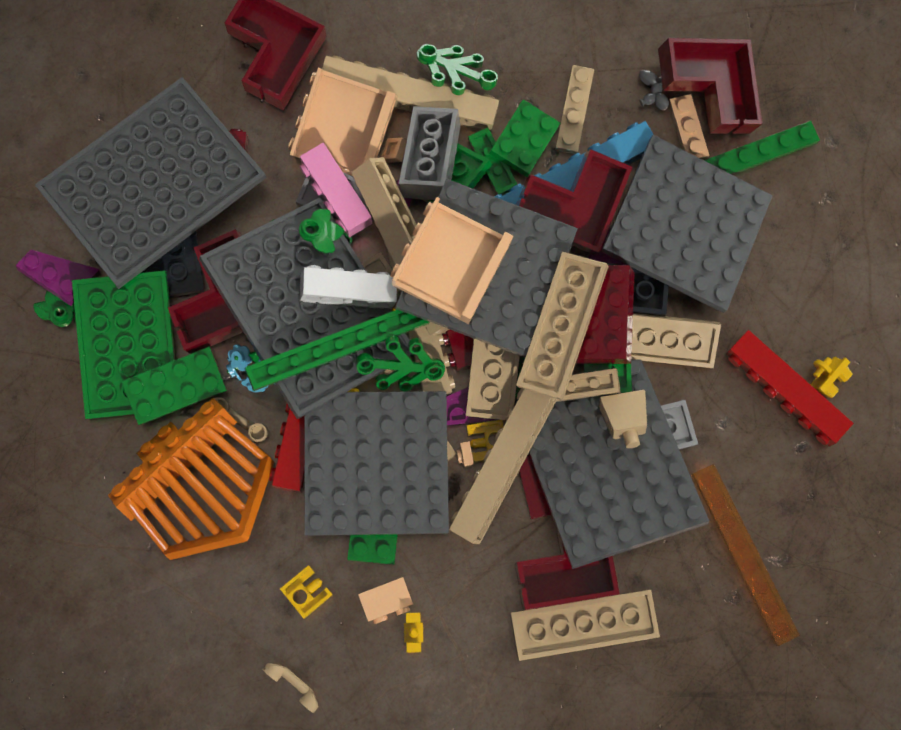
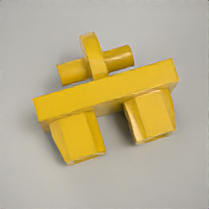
[810,357,853,398]

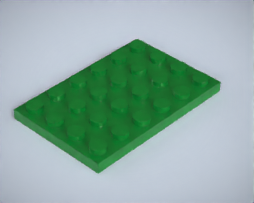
[72,271,175,419]

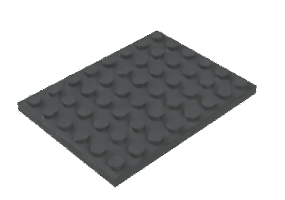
[35,77,267,289]
[199,198,414,419]
[514,359,709,569]

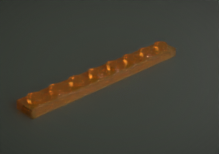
[692,464,800,646]

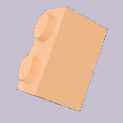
[358,577,413,624]

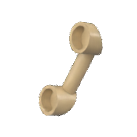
[215,397,268,442]
[262,663,319,713]

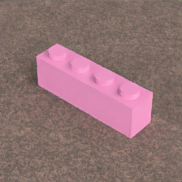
[299,143,372,237]

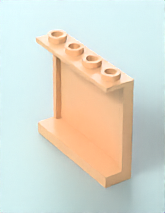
[288,67,398,176]
[390,197,513,324]

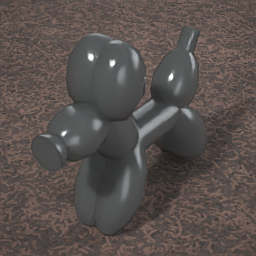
[639,70,669,110]

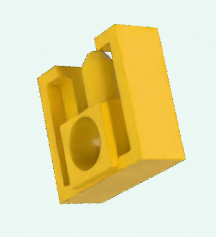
[466,420,504,463]
[280,565,333,619]
[404,613,423,653]

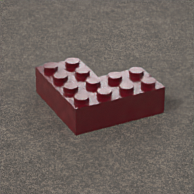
[224,0,327,111]
[658,38,762,134]
[516,149,633,255]
[168,229,243,354]
[575,265,634,364]
[515,527,620,611]

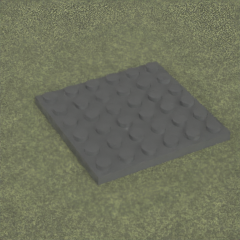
[601,135,773,313]
[396,179,578,358]
[305,391,449,536]

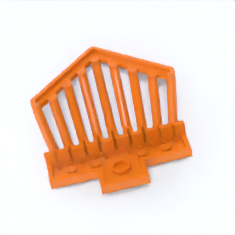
[108,398,274,560]

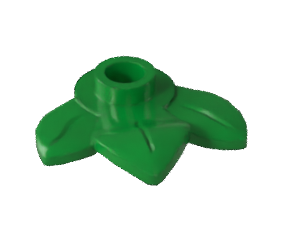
[299,209,345,253]
[33,290,75,327]

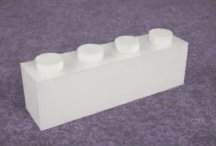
[299,265,397,309]

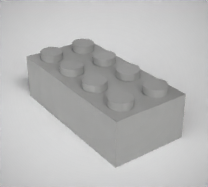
[399,106,461,200]

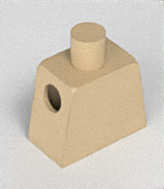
[599,390,647,448]

